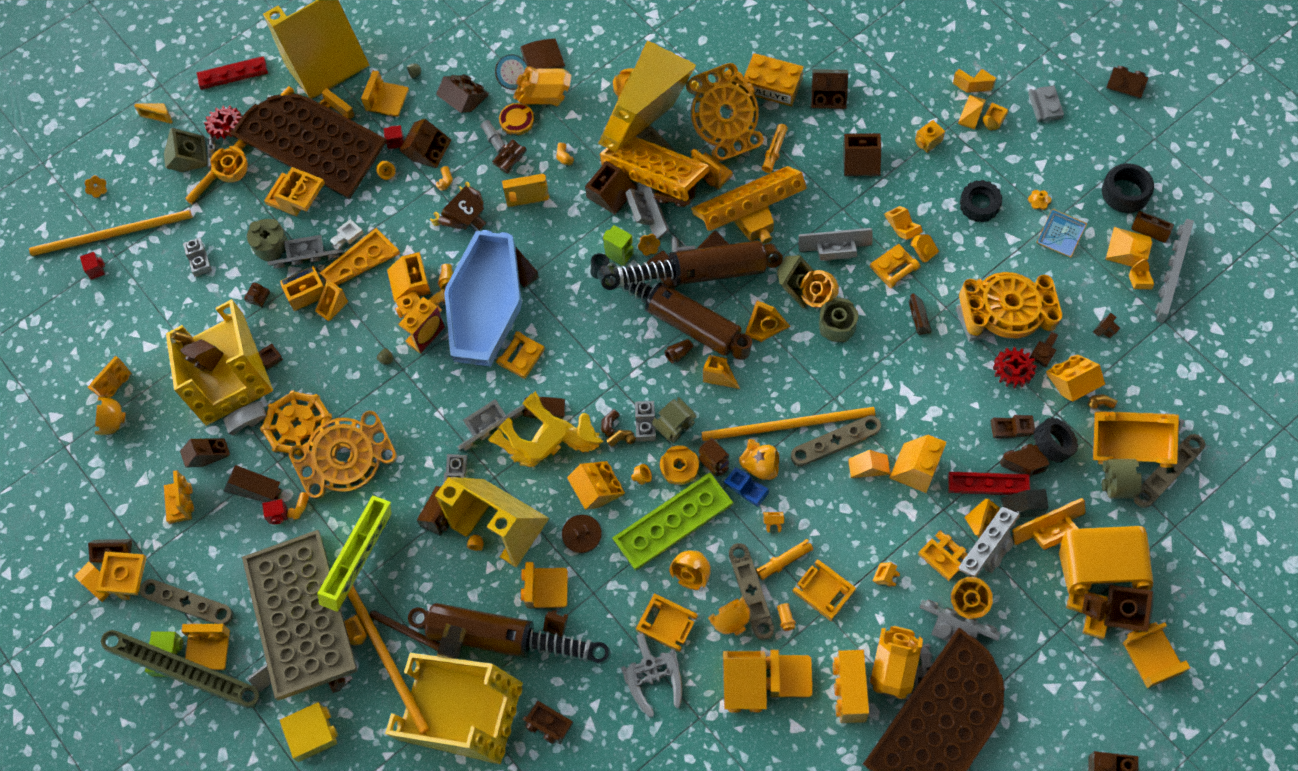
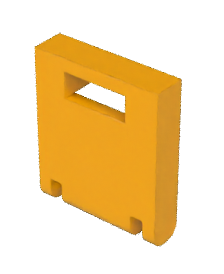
[502,174,549,207]
[792,559,856,621]
[636,593,698,652]

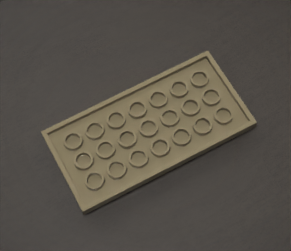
[242,530,358,701]

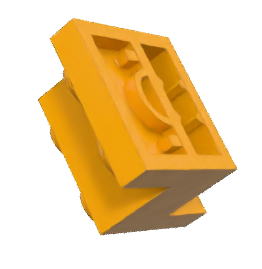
[264,167,325,217]

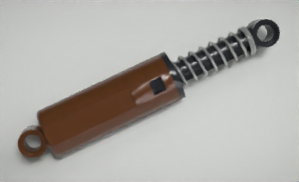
[597,241,783,290]
[590,253,752,360]
[408,603,611,664]

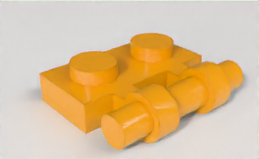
[918,530,968,581]

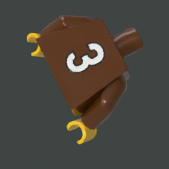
[430,182,486,231]

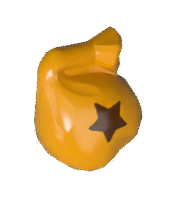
[739,439,780,480]

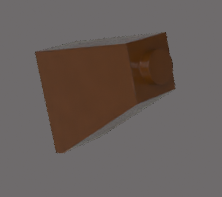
[224,465,281,502]

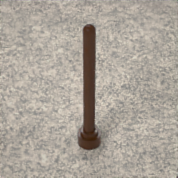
[369,610,457,658]

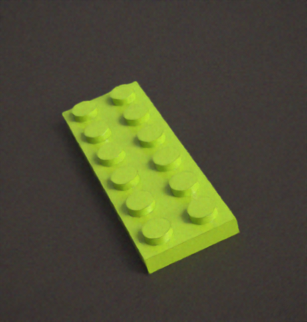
[612,472,733,571]

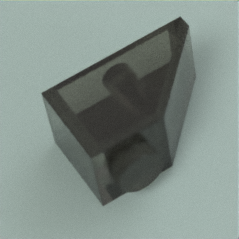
[1001,489,1049,517]
[437,624,466,659]

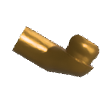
[172,330,194,347]
[1087,394,1118,409]
[606,430,636,447]

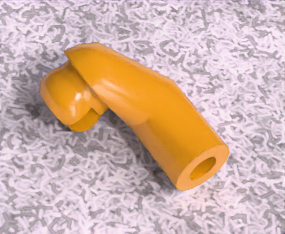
[556,143,574,166]
[436,166,453,191]
[287,492,309,520]

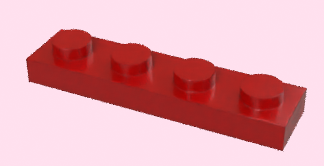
[196,56,268,90]
[948,472,1030,496]

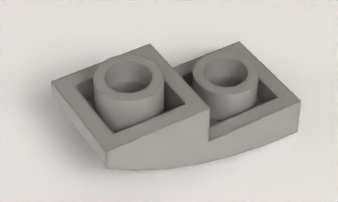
[183,237,212,277]
[223,401,267,436]
[635,401,656,442]
[444,454,468,482]

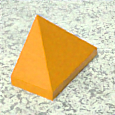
[958,95,986,129]
[134,103,173,124]
[315,280,348,321]
[964,499,1000,538]

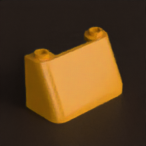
[1093,411,1179,467]
[1059,526,1153,595]

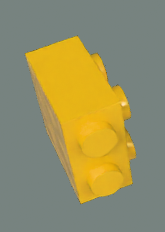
[279,702,338,762]

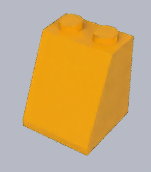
[889,434,947,493]
[723,651,767,713]

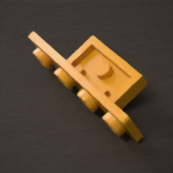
[1012,498,1086,550]

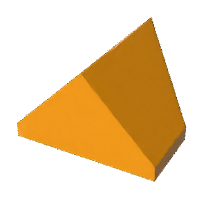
[745,300,791,342]
[703,355,740,389]

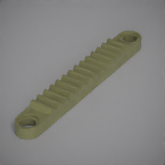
[101,630,259,708]

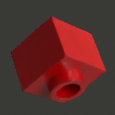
[383,125,405,150]
[80,251,105,280]
[262,499,289,525]

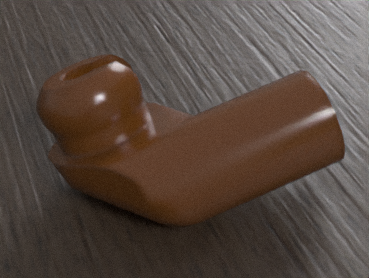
[601,409,620,437]

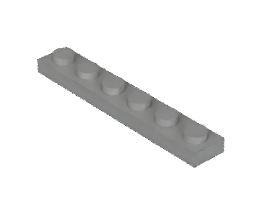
[1154,219,1194,323]

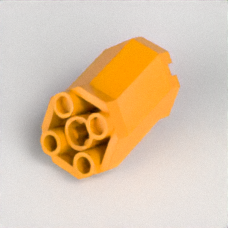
[513,66,572,107]
[870,626,923,699]

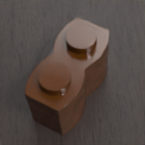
[699,438,729,477]

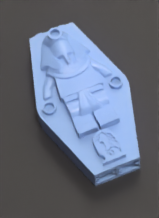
[444,230,522,367]

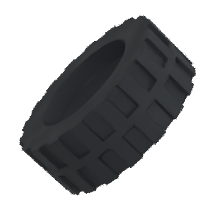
[959,180,1002,222]
[1033,417,1078,463]

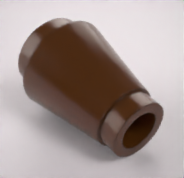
[664,339,693,363]

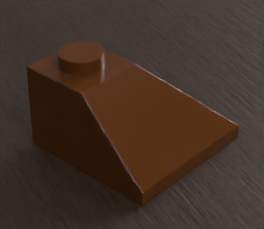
[1104,585,1155,632]

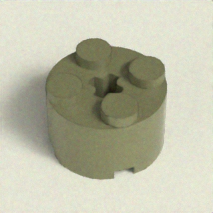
[247,219,288,261]
[819,298,858,342]
[652,397,697,443]
[1101,458,1142,499]

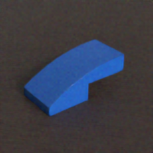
[724,467,770,507]

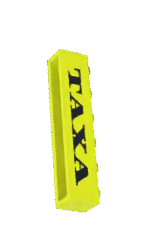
[317,495,391,612]

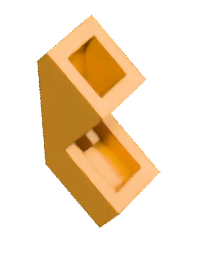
[952,69,996,93]
[884,206,923,240]
[74,562,110,602]

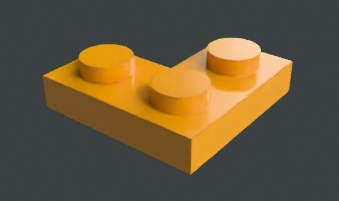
[1066,591,1108,639]

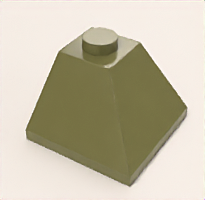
[164,128,208,172]
[777,255,814,308]

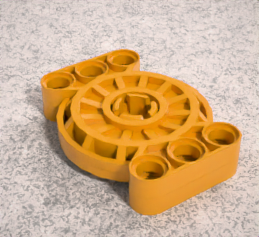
[686,63,764,162]
[959,272,1062,339]
[289,411,397,499]

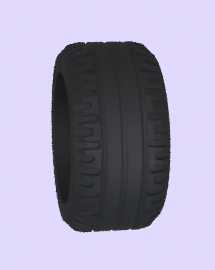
[1102,163,1154,213]

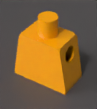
[734,206,774,244]

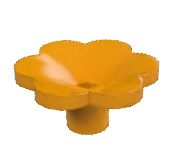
[84,175,107,198]
[1028,190,1051,210]
[638,234,661,256]

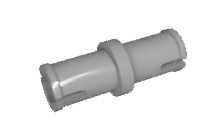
[480,120,505,153]

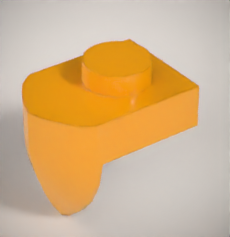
[983,103,1009,130]
[910,234,939,262]
[1128,259,1154,289]
[344,615,367,646]

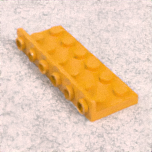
[600,137,710,201]
[691,166,807,231]

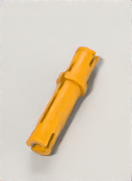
[761,124,788,173]
[756,539,813,581]

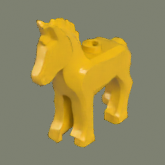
[488,391,604,467]

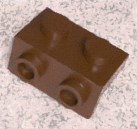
[1106,65,1149,99]
[523,700,573,745]

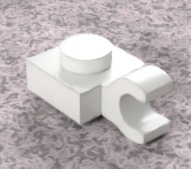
[330,219,363,250]

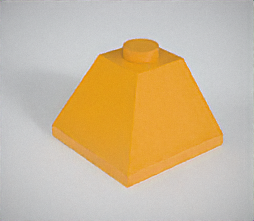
[1105,227,1152,267]

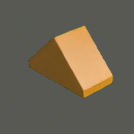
[848,450,890,478]

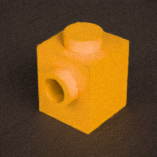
[915,120,945,153]
[395,291,420,318]

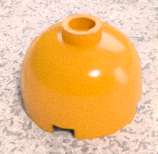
[210,146,248,183]
[800,270,839,308]
[95,397,126,435]
[669,550,711,590]
[951,577,993,619]
[708,597,750,636]

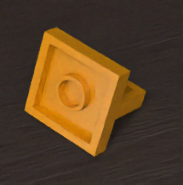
[96,552,147,600]

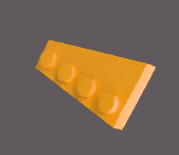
[320,228,400,285]

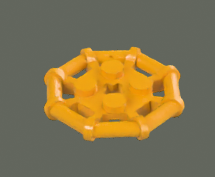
[260,390,332,457]

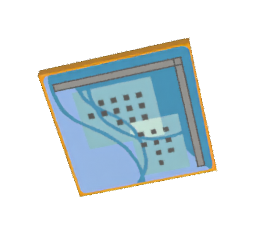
[1036,208,1087,258]

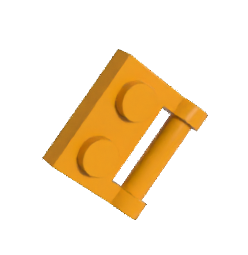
[870,244,921,288]
[496,331,545,379]

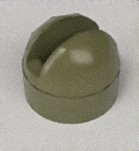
[407,63,421,79]
[376,348,393,365]

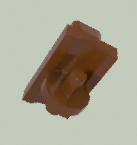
[492,139,527,174]

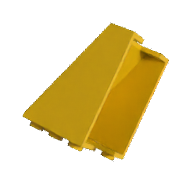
[263,0,370,99]
[598,40,696,152]
[166,299,273,426]
[435,477,549,567]
[385,653,523,765]

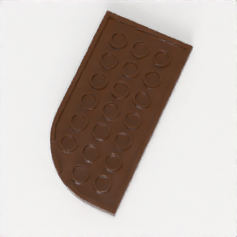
[231,94,387,200]
[862,627,1005,771]

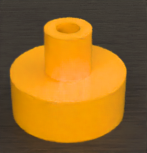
[376,161,396,180]
[631,464,652,485]

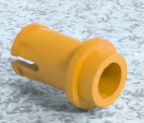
[777,603,796,631]

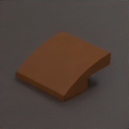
[520,38,565,69]

